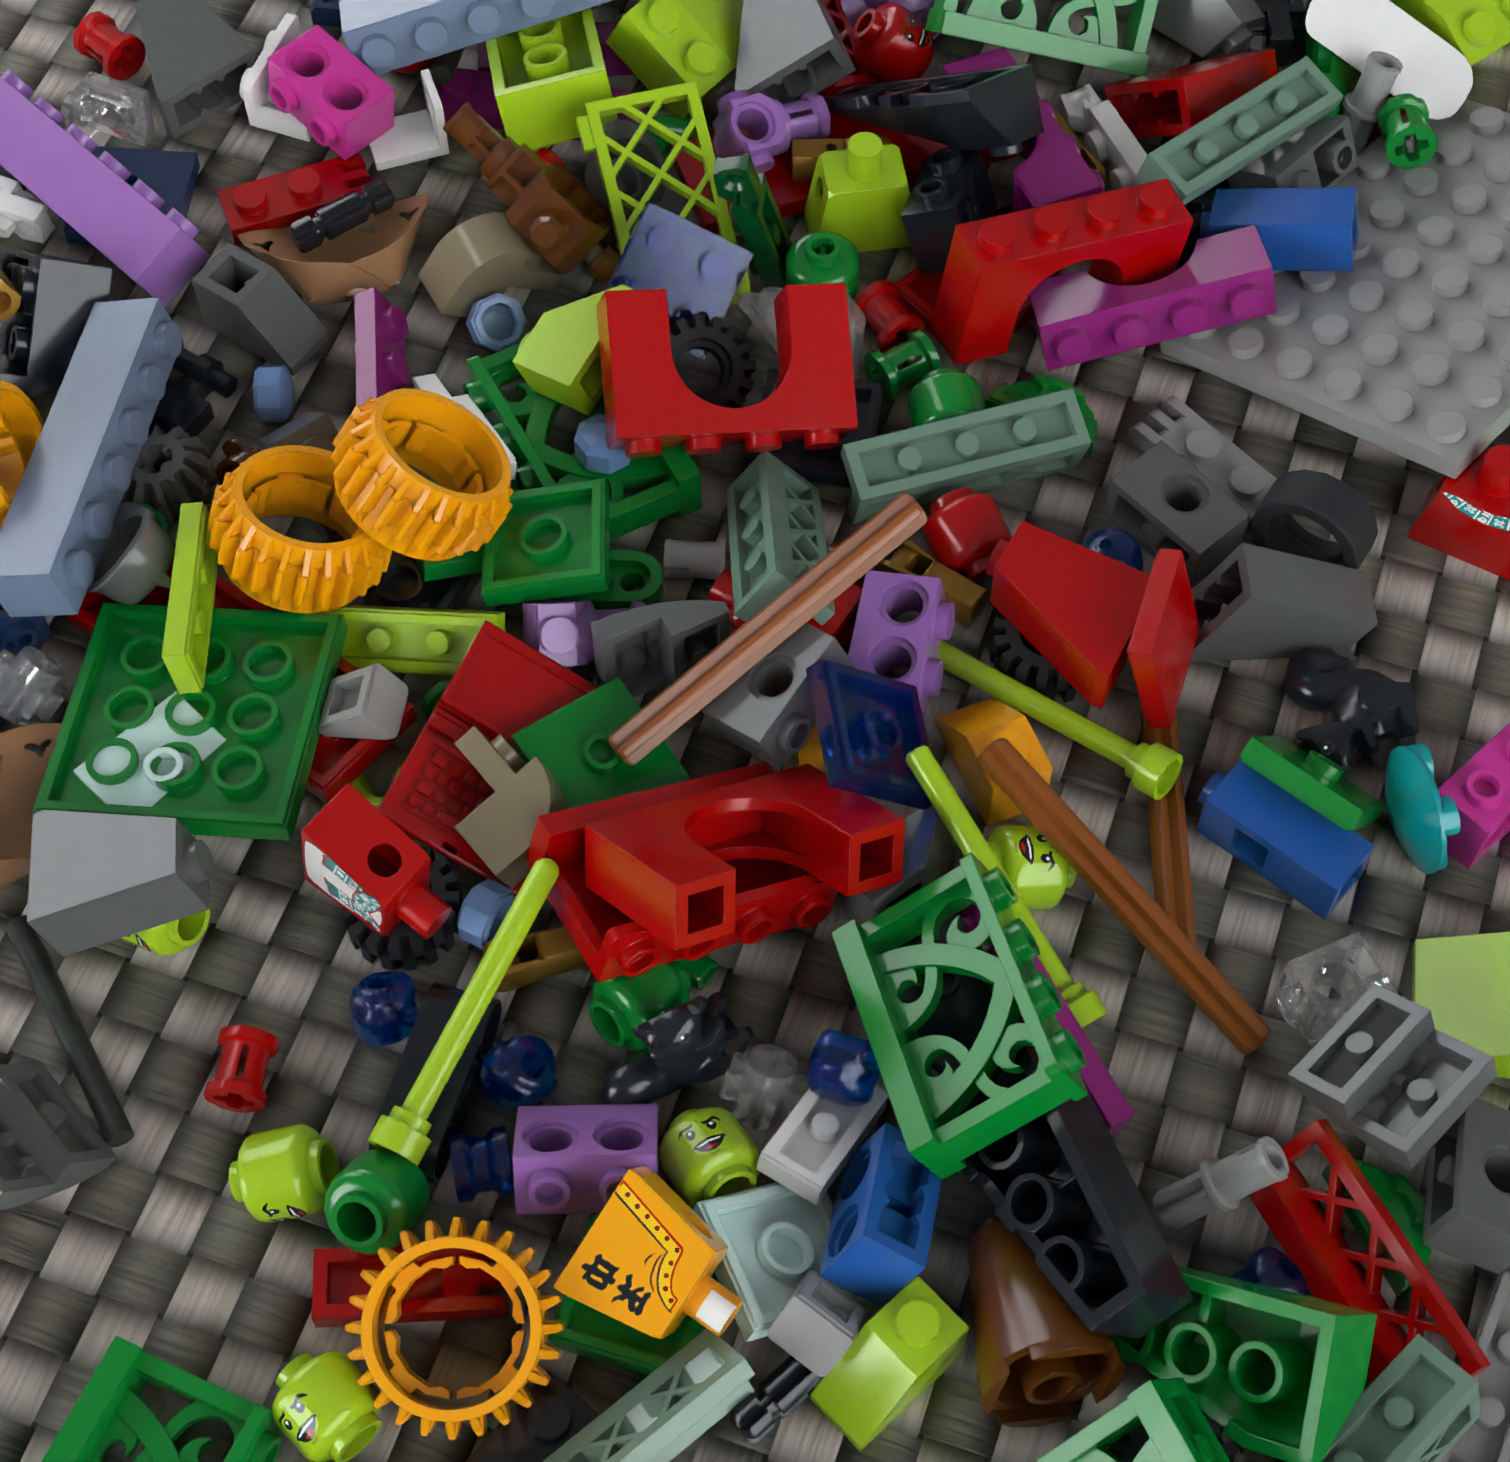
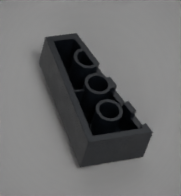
[957,1045,1194,1339]

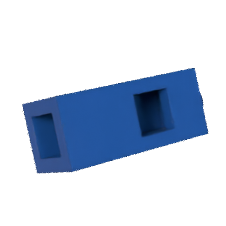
[1200,187,1359,271]
[1196,758,1375,920]

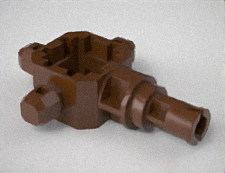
[442,102,624,284]

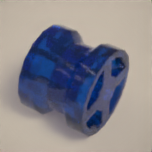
[449,1125,515,1204]

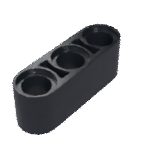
[368,982,502,1183]

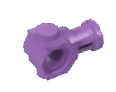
[712,90,830,173]
[522,600,645,666]

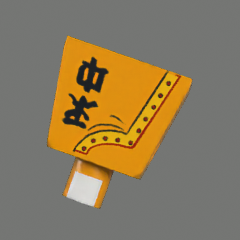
[553,1166,744,1339]

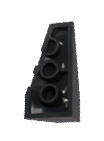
[823,63,1044,157]

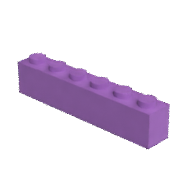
[0,69,210,307]

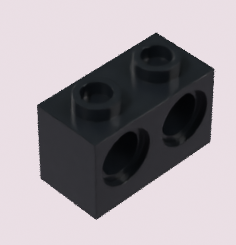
[901,147,997,275]

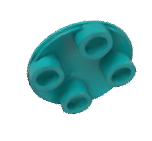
[1385,743,1461,874]

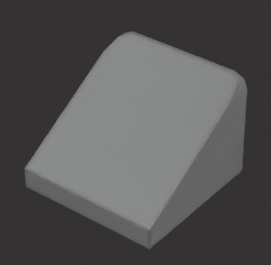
[318,663,409,740]
[767,1269,868,1377]

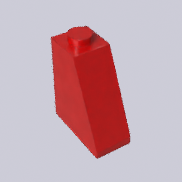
[1104,49,1278,138]
[986,520,1150,709]

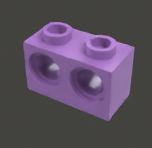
[845,570,955,718]
[512,1104,660,1215]

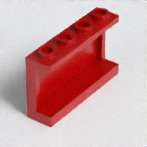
[525,761,838,982]

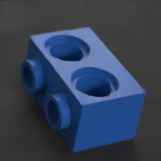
[819,1122,942,1308]

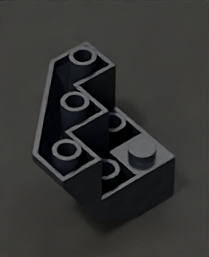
[0,247,112,398]

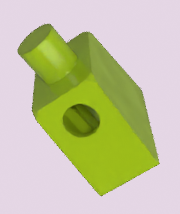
[804,132,911,253]

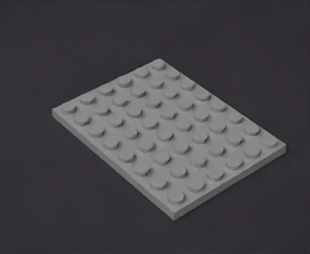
[1160,99,1510,479]

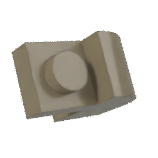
[418,212,564,318]
[454,726,566,888]

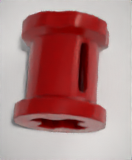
[73,11,146,81]
[852,280,925,353]
[204,1025,280,1113]

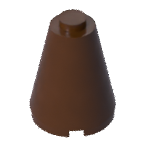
[968,1215,1125,1428]

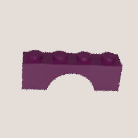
[944,47,1106,213]
[1028,225,1277,371]

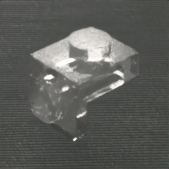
[61,71,156,147]

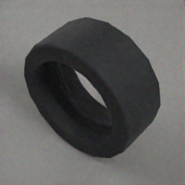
[1251,469,1378,569]

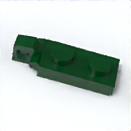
[713,153,792,298]

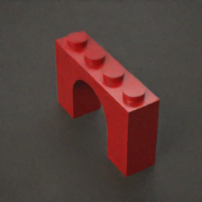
[931,179,1194,366]
[596,283,858,458]
[585,764,905,951]

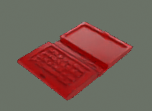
[377,620,599,896]

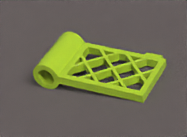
[576,81,751,318]

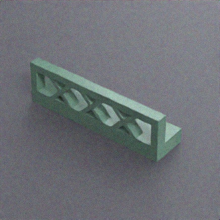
[1130,56,1344,205]
[840,388,1092,524]
[726,452,835,626]
[543,1329,755,1462]
[1321,1334,1481,1462]

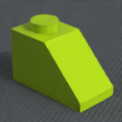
[512,284,633,415]
[810,1275,970,1452]

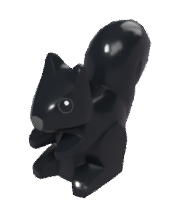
[1284,648,1419,772]
[599,992,754,1105]

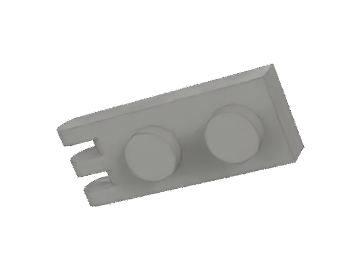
[1128,396,1277,534]

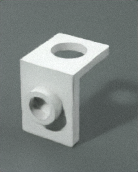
[369,69,450,171]

